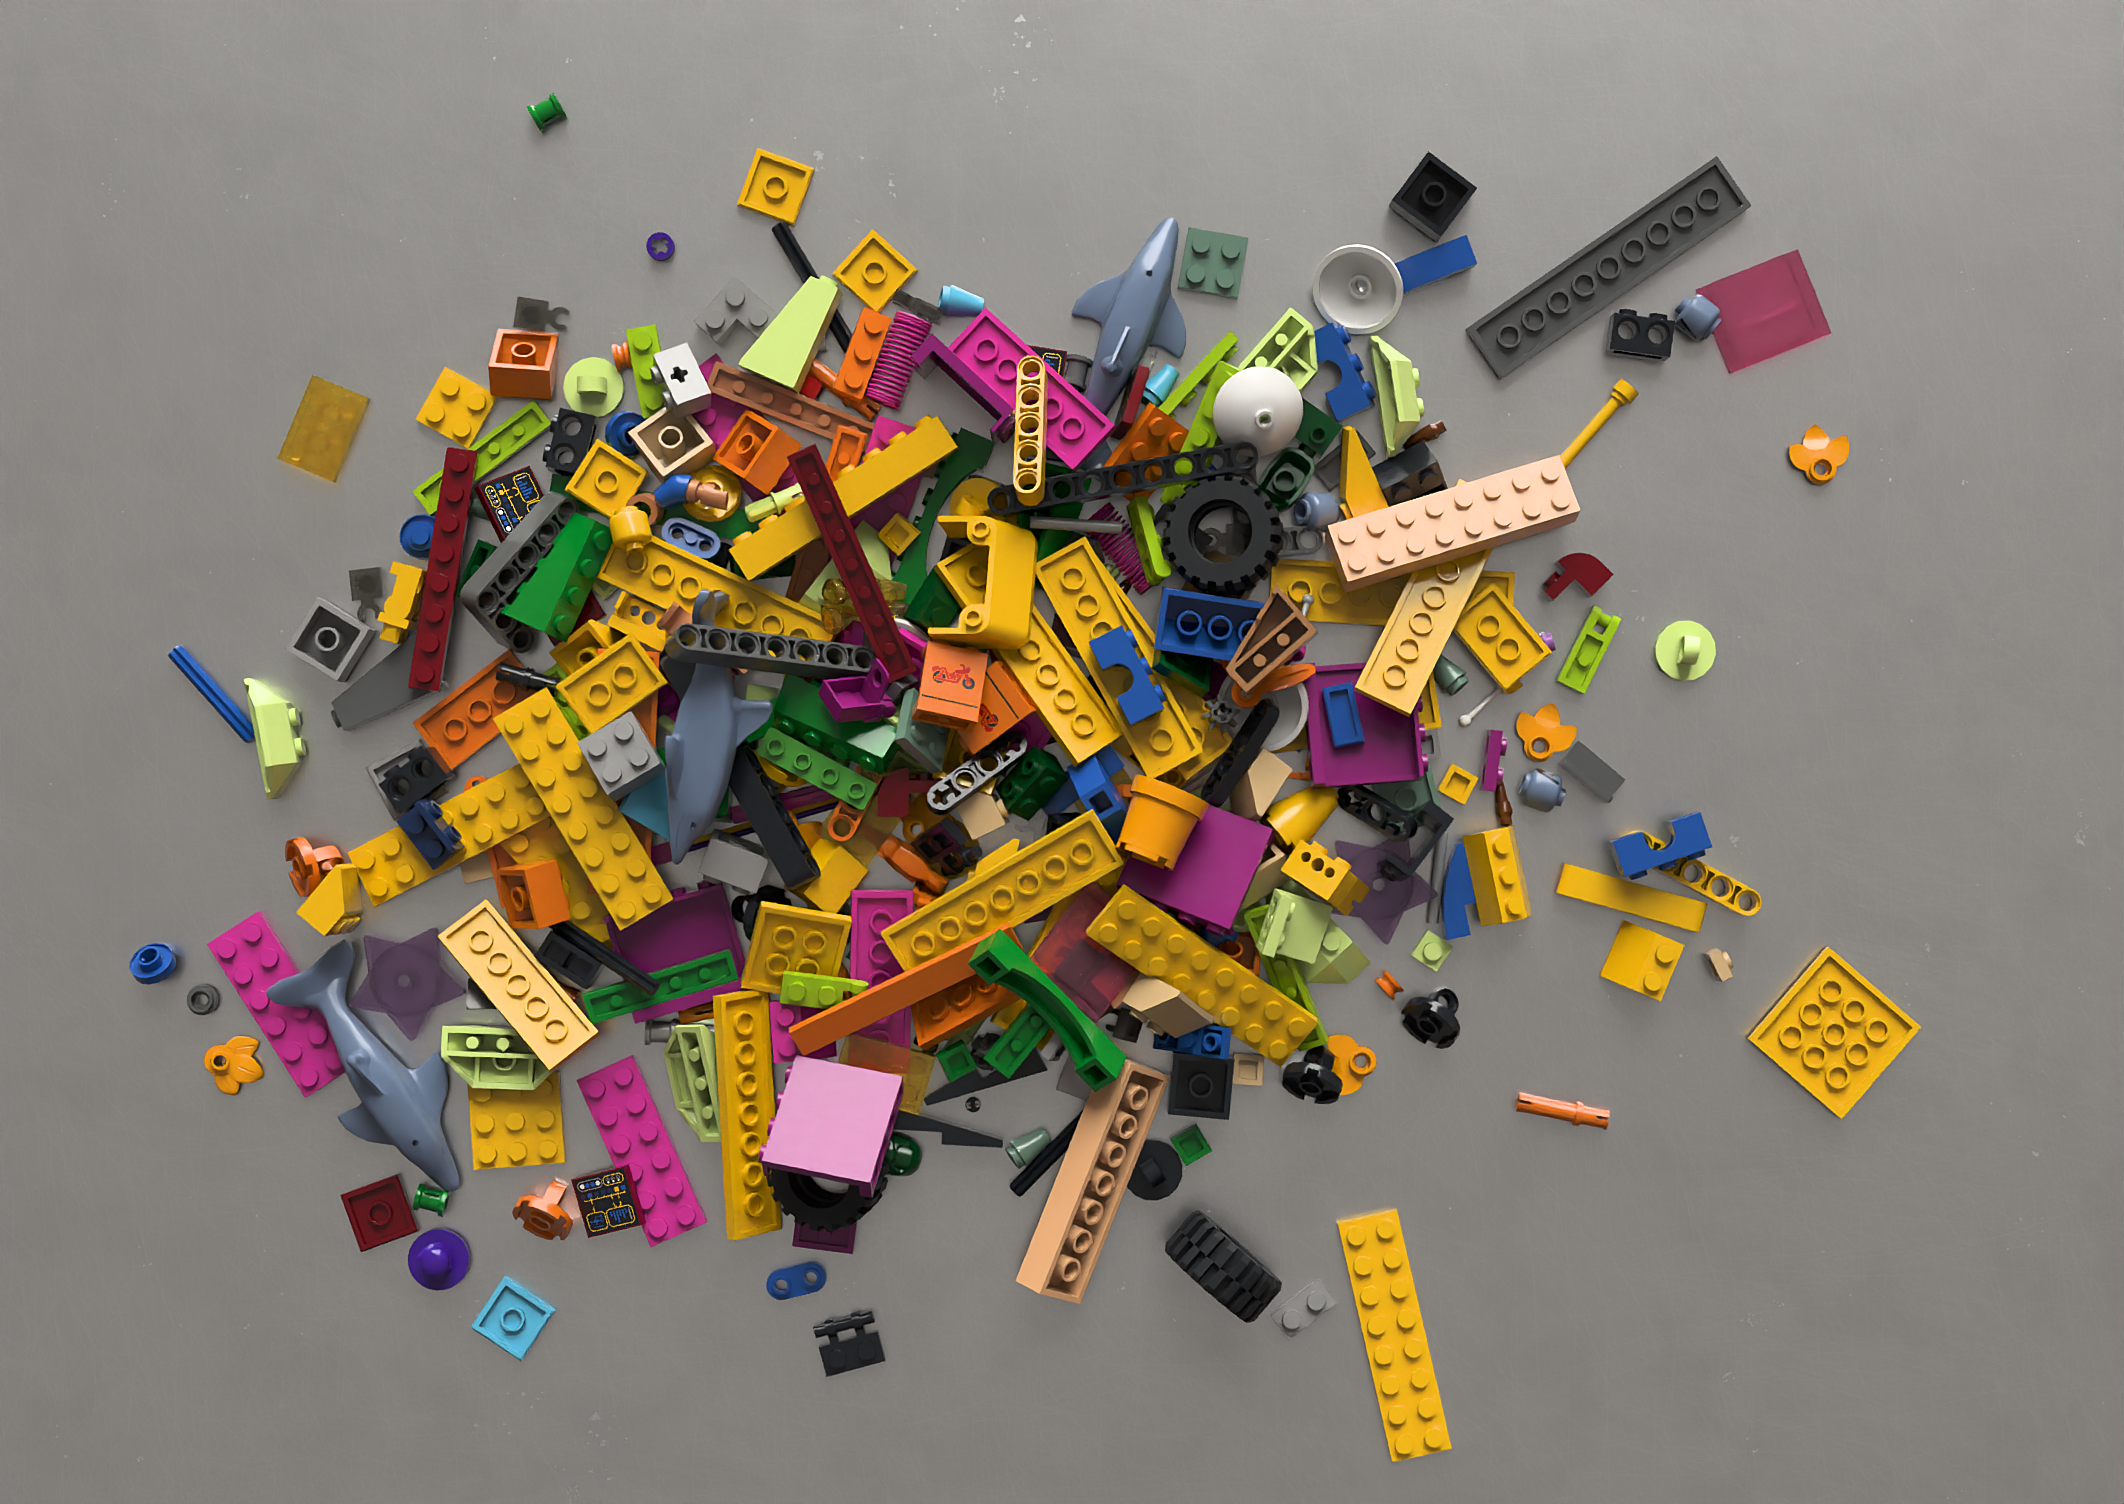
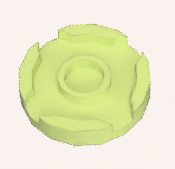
[563,357,625,418]
[1654,621,1716,681]

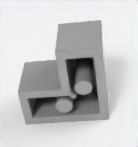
[694,276,778,346]

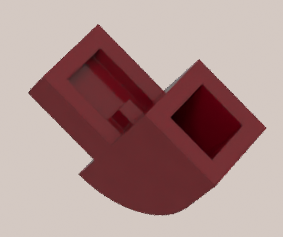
[1541,553,1614,602]
[877,768,940,817]

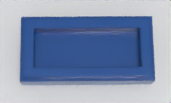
[1322,682,1365,748]

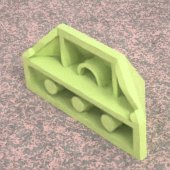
[1238,307,1318,419]
[1368,336,1424,460]
[798,520,892,632]
[244,678,306,799]
[1265,879,1371,984]
[663,1024,721,1142]
[441,1025,553,1090]

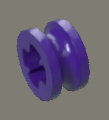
[646,232,675,261]

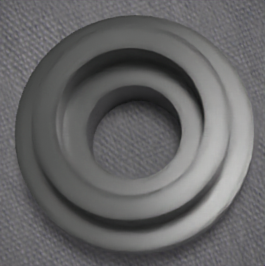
[187,985,218,1015]

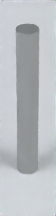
[1029,516,1122,534]
[1427,833,1448,924]

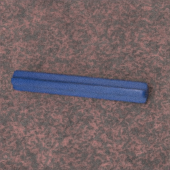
[168,646,255,743]

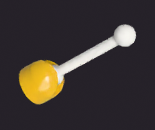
[1459,681,1523,727]

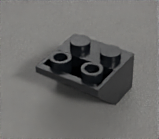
[1372,441,1448,507]

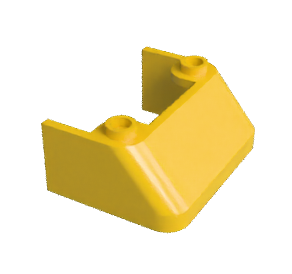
[928,516,1038,649]

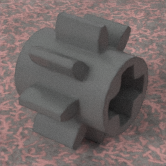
[1201,694,1241,734]
[970,1032,1000,1071]

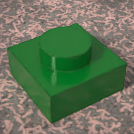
[935,1039,977,1083]
[1170,1124,1212,1166]

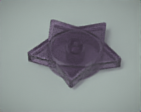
[1331,831,1438,945]
[349,927,466,1041]

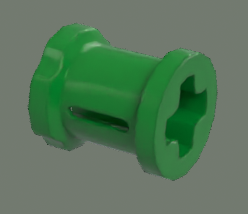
[527,92,566,131]
[413,1183,450,1217]

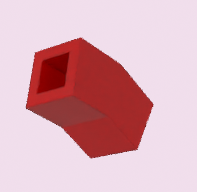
[786,374,825,401]

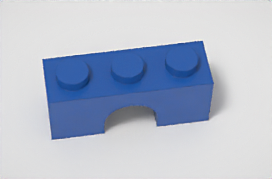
[1314,322,1376,421]
[1089,625,1167,727]
[1608,812,1712,880]

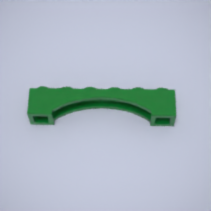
[887,427,995,605]
[968,929,1127,1092]

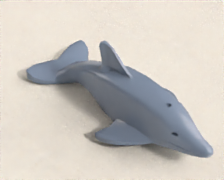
[1046,218,1186,482]
[665,589,773,865]
[266,939,459,1192]

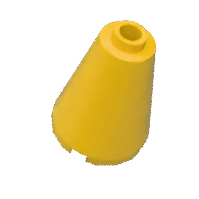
[1254,786,1339,861]

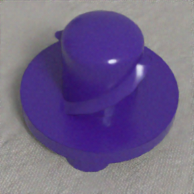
[408,1228,471,1291]

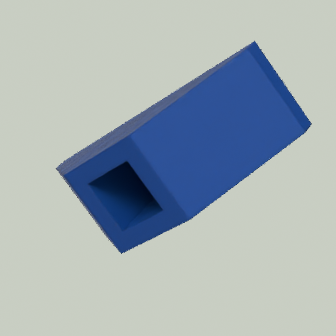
[1067,754,1128,846]
[1153,1024,1231,1059]

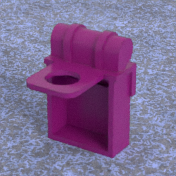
[818,659,896,723]

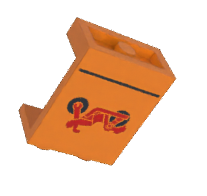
[911,640,988,733]
[956,660,1037,755]

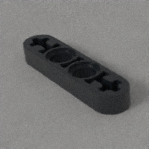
[1201,700,1280,808]
[927,731,1027,815]

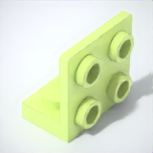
[1256,888,1333,964]

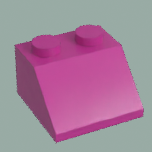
[769,1000,837,1063]

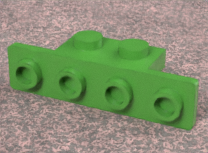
[756,727,877,810]

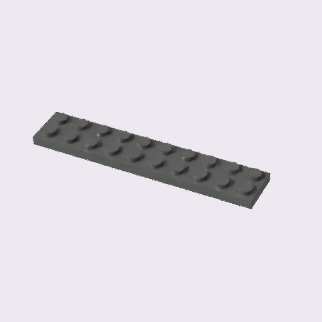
[1466,156,1751,379]

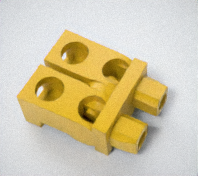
[377,561,427,644]

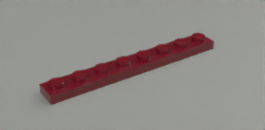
[787,443,917,683]
[408,447,479,692]

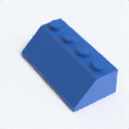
[1154,587,1265,661]

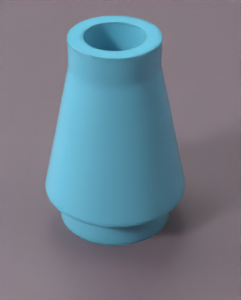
[938,285,984,315]
[1141,364,1180,407]

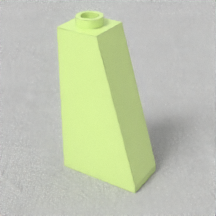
[738,275,843,393]

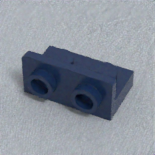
[397,798,465,870]

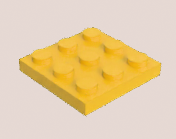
[740,901,852,994]
[467,1071,567,1170]

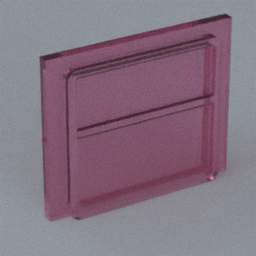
[1696,249,1831,374]
[1030,881,1136,1023]

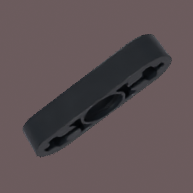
[1337,785,1418,842]

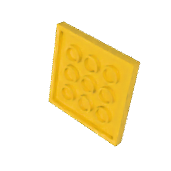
[1747,947,1921,1119]

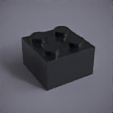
[1389,151,1477,242]
[1167,1052,1235,1120]

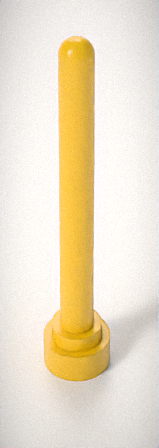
[1560,379,1639,469]

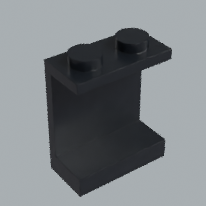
[1376,800,1454,882]

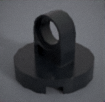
[731,885,792,942]
[1401,988,1460,1049]
[1282,1045,1343,1104]
[1127,1139,1182,1200]

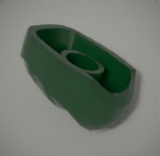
[1257,447,1315,513]
[884,1131,922,1177]

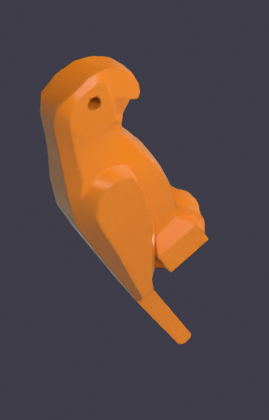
[858,821,949,894]

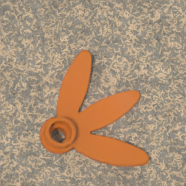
[1219,659,1316,709]

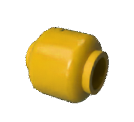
[609,506,652,554]

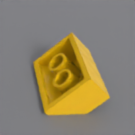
[1462,825,1532,926]
[296,864,363,936]

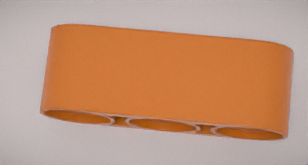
[828,764,885,842]

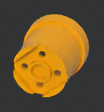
[1115,774,1209,871]

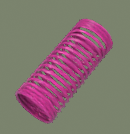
[864,311,932,410]
[1085,502,1153,595]

